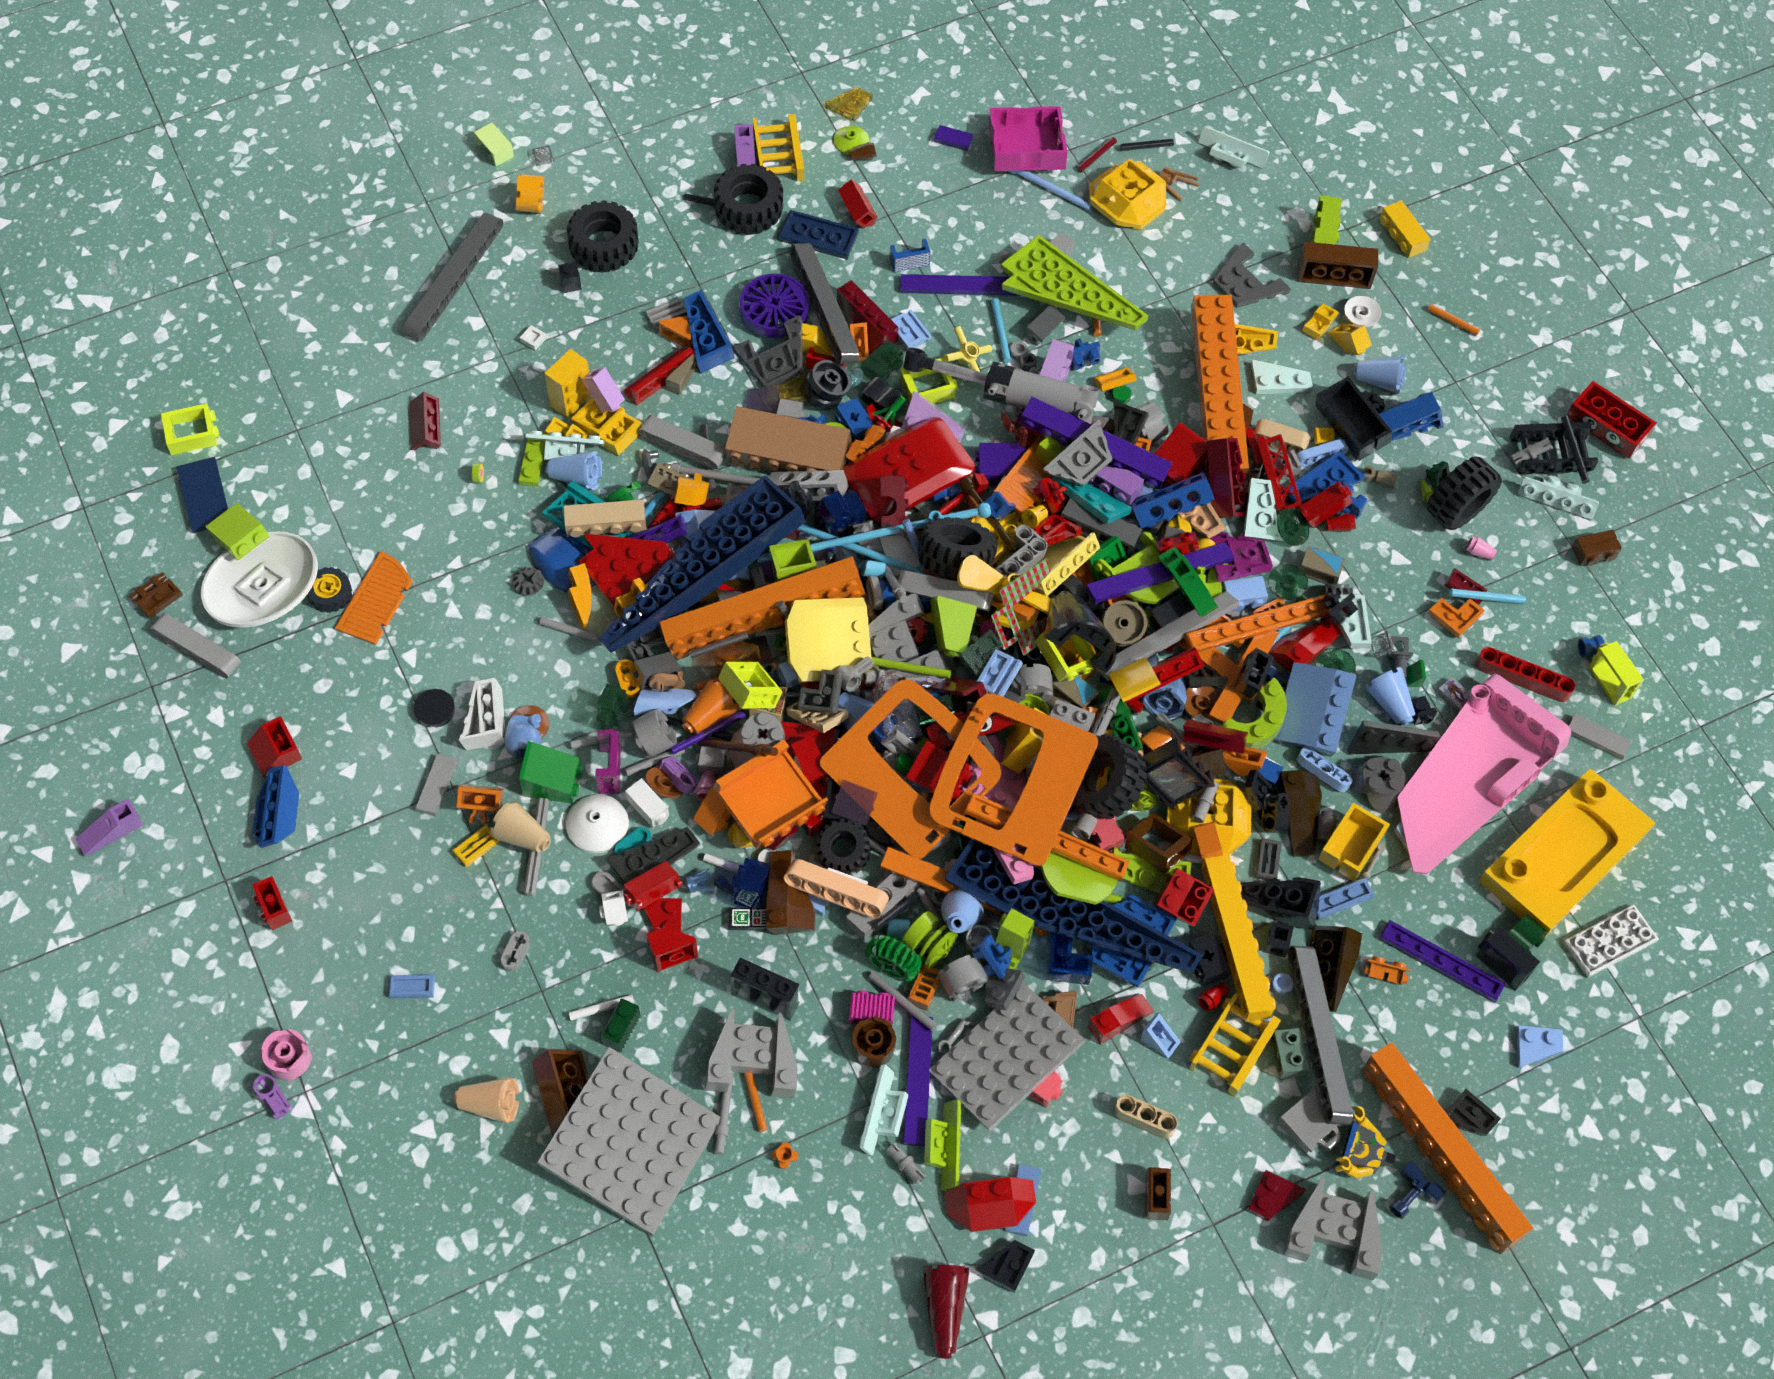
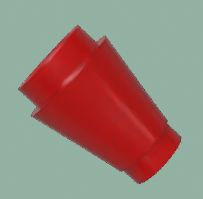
[1326,513,1356,532]
[1197,983,1230,1012]

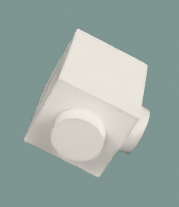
[599,890,628,926]

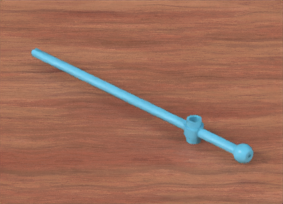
[757,503,991,563]
[796,524,931,576]

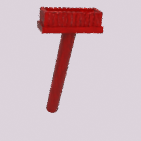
[927,473,989,519]

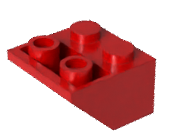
[247,716,302,778]
[1153,868,1214,927]

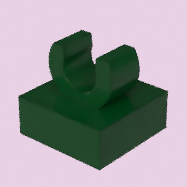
[1425,461,1450,488]

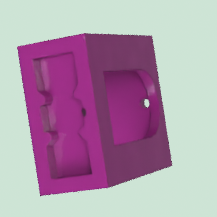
[595,729,621,794]

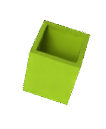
[769,539,817,582]
[930,596,977,658]

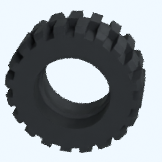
[714,163,783,235]
[567,200,639,272]
[1427,456,1502,530]
[918,517,998,581]
[1072,734,1147,820]

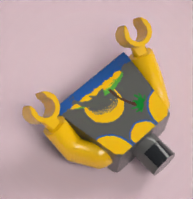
[1335,1106,1396,1179]

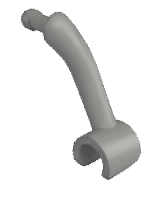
[938,1019,976,1054]

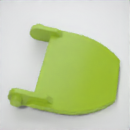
[1095,532,1180,604]
[1041,847,1122,904]

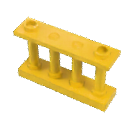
[752,114,804,181]
[1189,993,1281,1097]

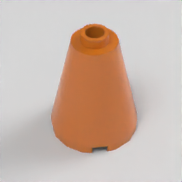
[682,679,739,734]

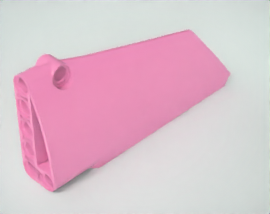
[1397,674,1571,875]

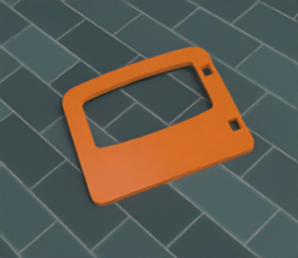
[820,680,1001,859]
[930,694,1098,866]

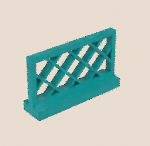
[542,481,633,550]

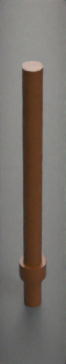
[698,738,778,757]

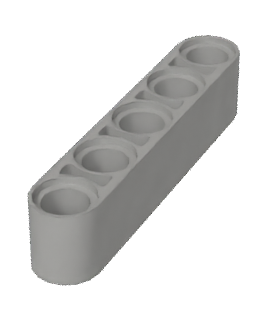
[638,415,727,469]
[898,570,994,611]
[150,613,241,678]

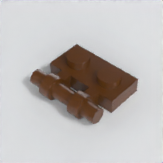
[129,572,183,619]

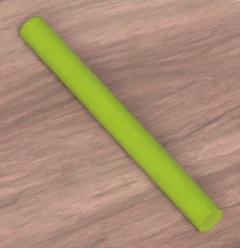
[871,657,951,678]

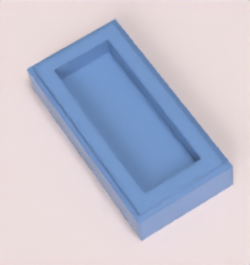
[389,975,435,999]

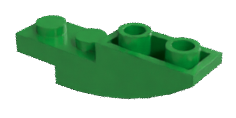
[1158,547,1218,618]
[1099,685,1143,751]

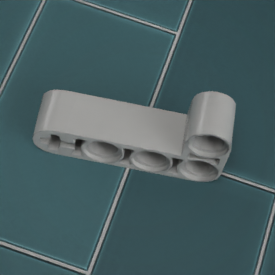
[995,525,1048,577]

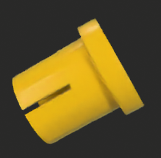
[1022,505,1048,528]

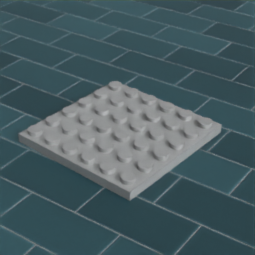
[536,1047,720,1236]

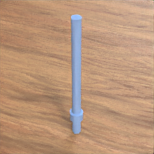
[1009,170,1092,211]

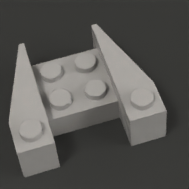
[868,593,948,681]
[705,1009,798,1098]
[1283,1177,1383,1281]

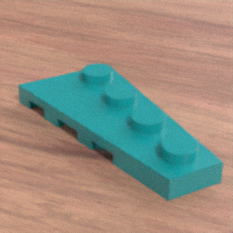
[1051,475,1132,524]

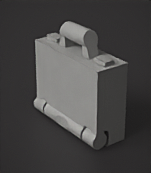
[1277,1086,1343,1154]

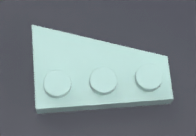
[1250,359,1313,394]
[1243,478,1283,542]
[1338,595,1372,648]

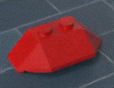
[944,1177,1036,1232]

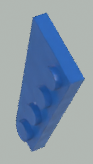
[1282,451,1366,505]

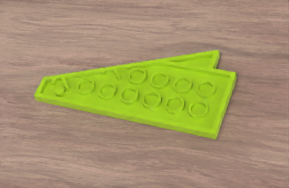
[1001,235,1149,331]

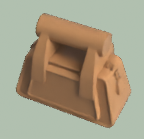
[1041,991,1077,1028]

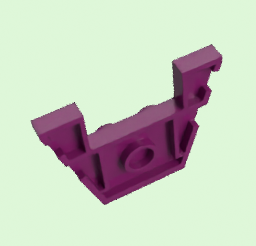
[1202,532,1273,582]

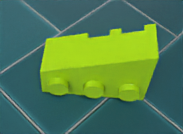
[1311,195,1342,244]
[996,908,1034,970]

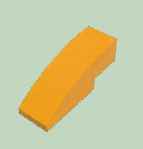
[568,563,591,630]

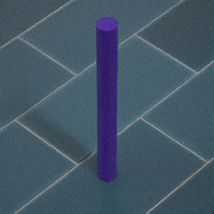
[670,710,746,755]

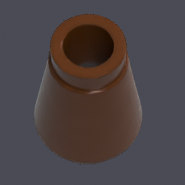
[850,142,877,160]

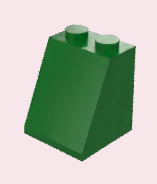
[519,741,584,804]

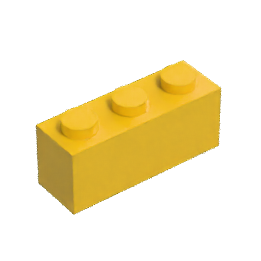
[1380,200,1431,258]

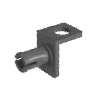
[1388,636,1413,678]

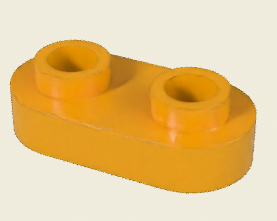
[615,660,641,698]

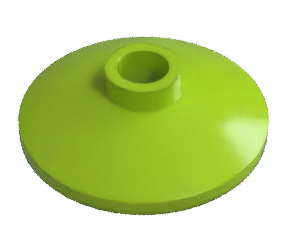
[834,126,869,155]

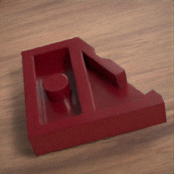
[1247,1170,1306,1221]

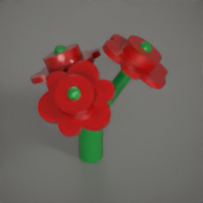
[866,395,906,432]

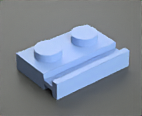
[891,309,931,349]
[977,649,1023,697]

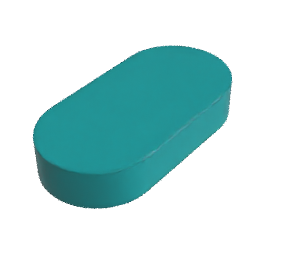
[614,827,652,856]

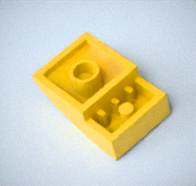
[571,397,641,456]

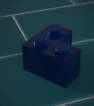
[819,490,866,534]
[731,858,770,910]
[1046,932,1093,985]

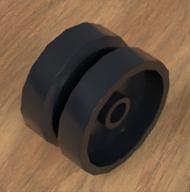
[802,360,851,410]

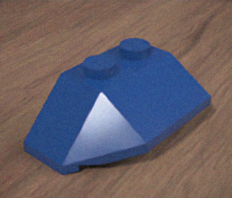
[252,765,299,848]

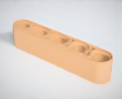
[784,859,889,918]

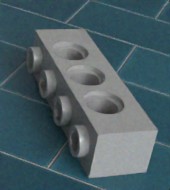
[769,470,848,501]
[846,872,922,941]

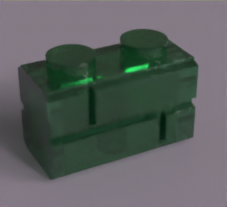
[861,340,904,380]

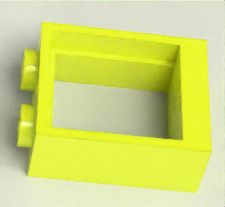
[900,358,958,404]
[161,403,220,455]
[1035,631,1095,682]
[1588,641,1644,706]
[718,662,782,709]

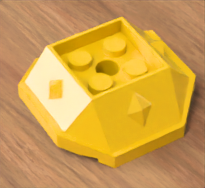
[1088,159,1166,230]
[1166,777,1251,856]

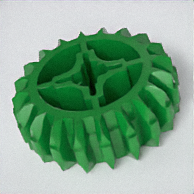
[865,935,922,981]

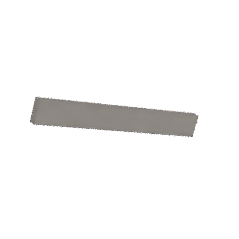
[1097,591,1239,681]

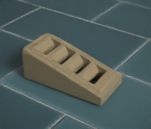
[665,355,697,395]

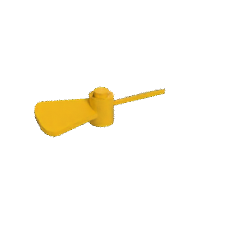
[957,555,1051,614]

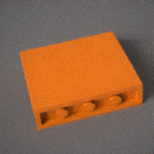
[713,740,828,849]

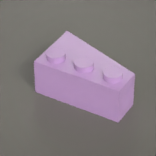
[1038,339,1074,382]
[902,392,965,444]

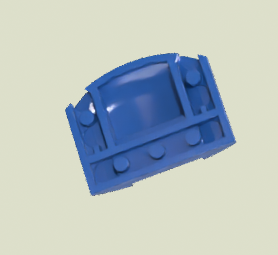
[529,521,597,593]
[1092,894,1177,988]

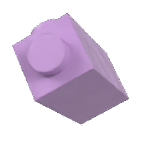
[582,367,625,412]

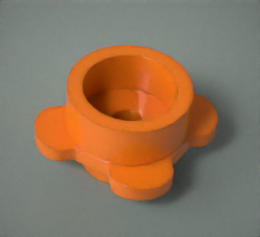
[771,1142,798,1169]

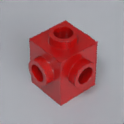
[907,616,928,645]

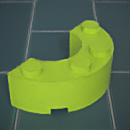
[1221,678,1287,749]

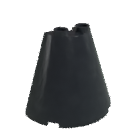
[1044,591,1117,673]

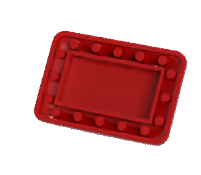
[843,417,975,524]

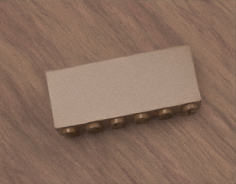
[725,406,851,474]

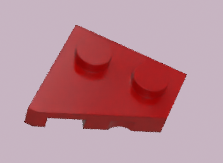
[1033,513,1082,546]
[644,898,682,932]

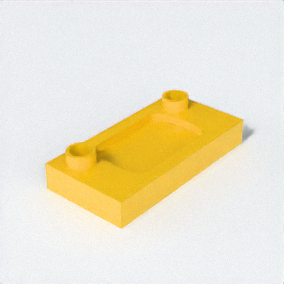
[1479,768,1656,938]

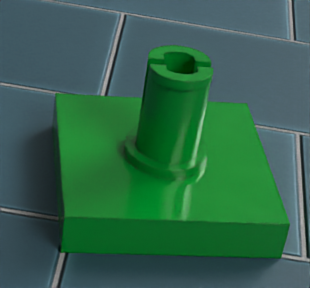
[1087,536,1127,582]

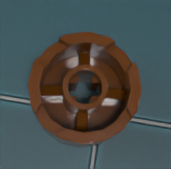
[852,1016,896,1068]

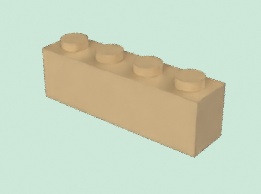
[564,500,646,537]

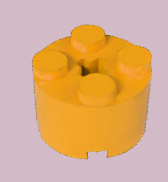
[516,174,544,213]

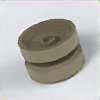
[1100,600,1147,648]

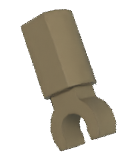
[1364,465,1398,488]

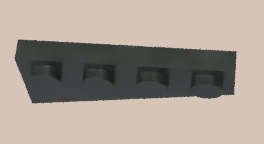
[1347,720,1440,755]
[606,827,700,884]

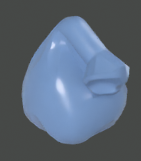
[504,714,542,759]

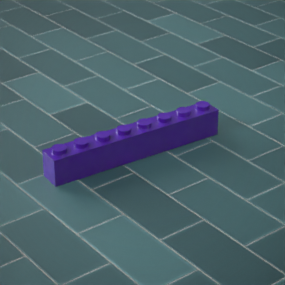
[1020,396,1172,490]

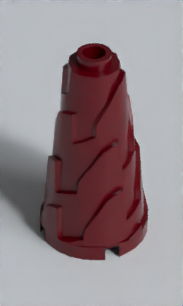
[923,1265,969,1359]

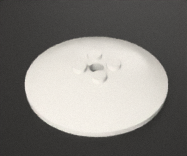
[201,531,318,628]

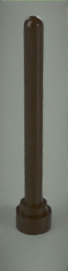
[958,477,1018,553]

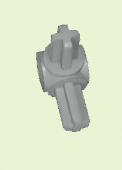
[836,656,874,697]

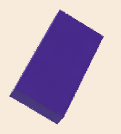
[934,125,973,151]

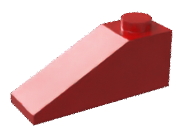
[1088,994,1154,1045]

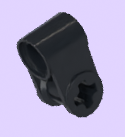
[1261,793,1290,833]

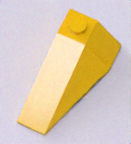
[1235,324,1278,354]

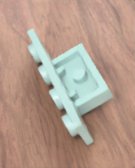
[1199,126,1270,168]
[525,431,605,460]
[1518,475,1599,519]
[860,1065,908,1155]

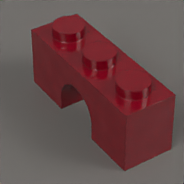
[880,475,909,536]

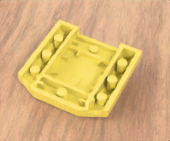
[785,598,872,683]

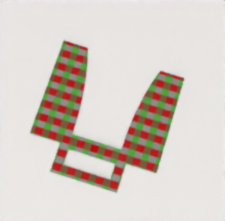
[991,558,1051,656]

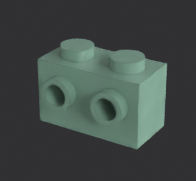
[1271,1028,1311,1079]

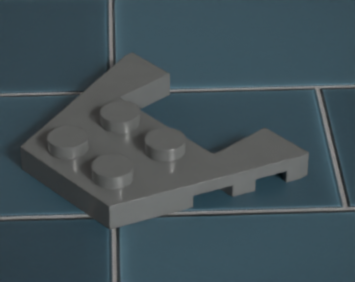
[1213,242,1291,308]
[734,315,802,389]

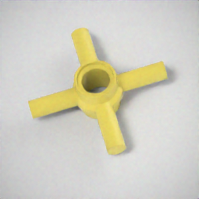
[944,326,992,372]

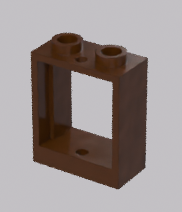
[1125,813,1193,874]

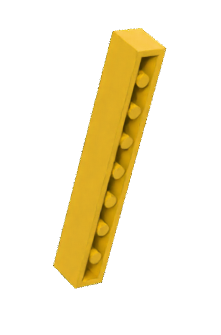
[1201,855,1276,1022]

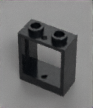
[1476,927,1540,991]

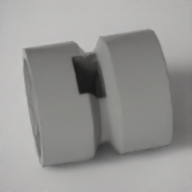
[965,925,994,962]

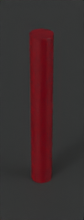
[1077,137,1117,173]

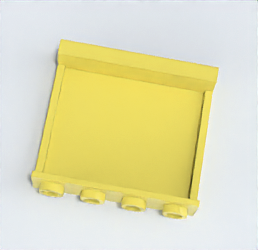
[994,516,1100,596]

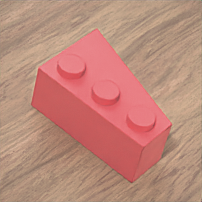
[1075,789,1125,852]

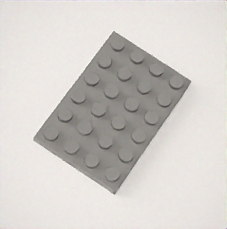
[929,982,1085,1132]

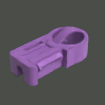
[658,756,698,794]
[253,1074,292,1120]

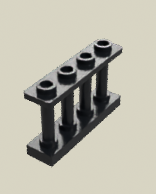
[1510,422,1598,474]

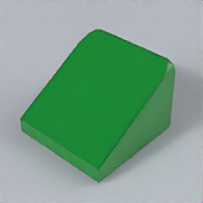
[1405,660,1426,687]

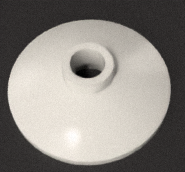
[1344,296,1382,327]

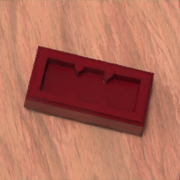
[1444,568,1487,605]

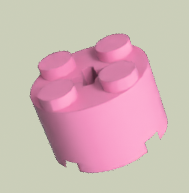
[262,1029,312,1081]

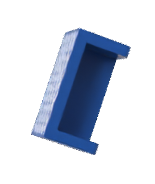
[890,238,930,273]

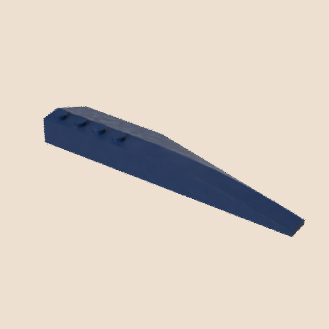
[598,475,805,653]
[944,839,1203,973]

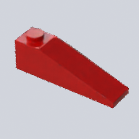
[1268,620,1343,673]

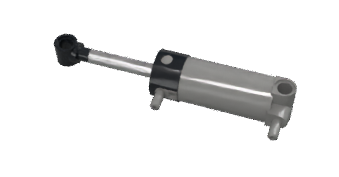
[903,347,1099,424]

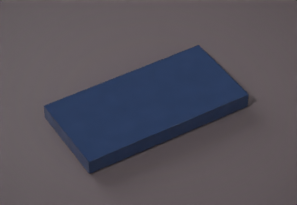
[778,210,859,260]
[176,457,228,533]

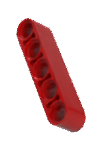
[1475,647,1576,702]

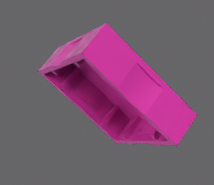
[989,106,1068,171]

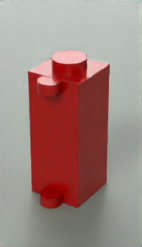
[838,179,878,228]
[1299,481,1353,528]
[624,861,683,911]

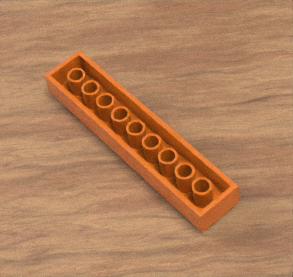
[1191,295,1249,479]
[660,556,866,659]
[1362,1042,1533,1254]

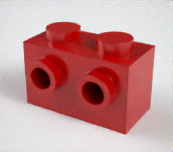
[252,876,292,930]

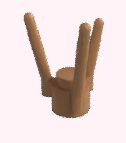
[1159,167,1200,201]

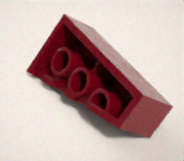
[837,280,899,359]
[1206,438,1248,518]

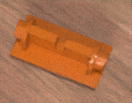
[1364,956,1411,985]

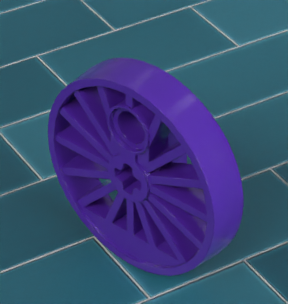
[739,274,810,338]

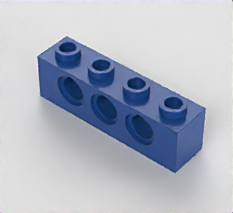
[1131,472,1215,529]

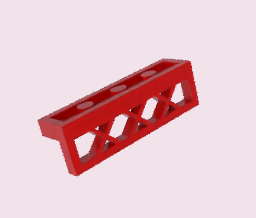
[624,347,694,406]
[1256,434,1302,514]
[1129,647,1205,702]

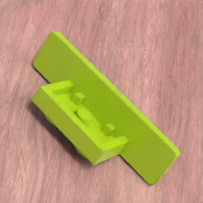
[924,1099,961,1191]

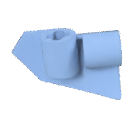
[633,689,697,715]

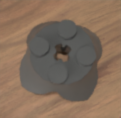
[1350,755,1410,813]

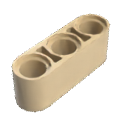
[1254,419,1310,454]
[1114,1095,1178,1139]

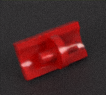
[1033,476,1067,514]

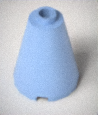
[1353,356,1407,394]
[545,451,602,490]
[1365,667,1415,726]
[941,889,984,933]

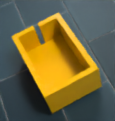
[544,349,592,418]
[1318,803,1390,882]

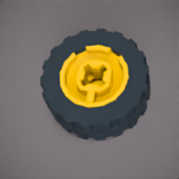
[307,567,352,613]

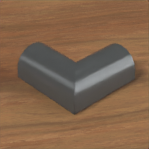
[625,626,666,663]
[798,669,843,713]

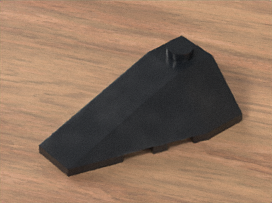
[1240,877,1321,930]

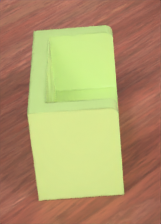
[474,123,514,166]

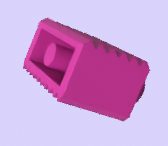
[849,990,895,1025]

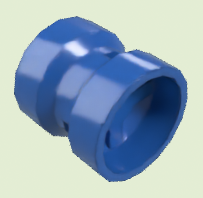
[1578,635,1605,658]

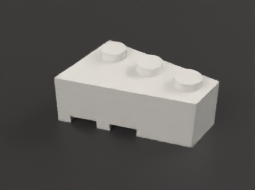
[459,678,506,751]

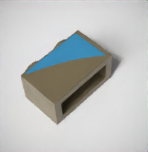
[1298,546,1346,584]
[1053,674,1099,708]

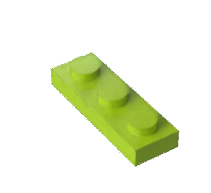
[519,432,548,487]

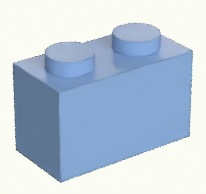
[1222,576,1268,611]

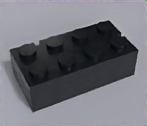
[1315,376,1392,461]

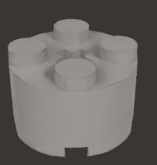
[1136,401,1169,443]
[1016,664,1053,702]
[631,709,677,758]
[741,712,785,756]
[938,954,988,1002]

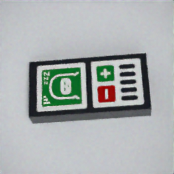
[729,908,768,930]

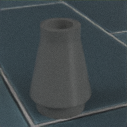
[1316,811,1338,843]

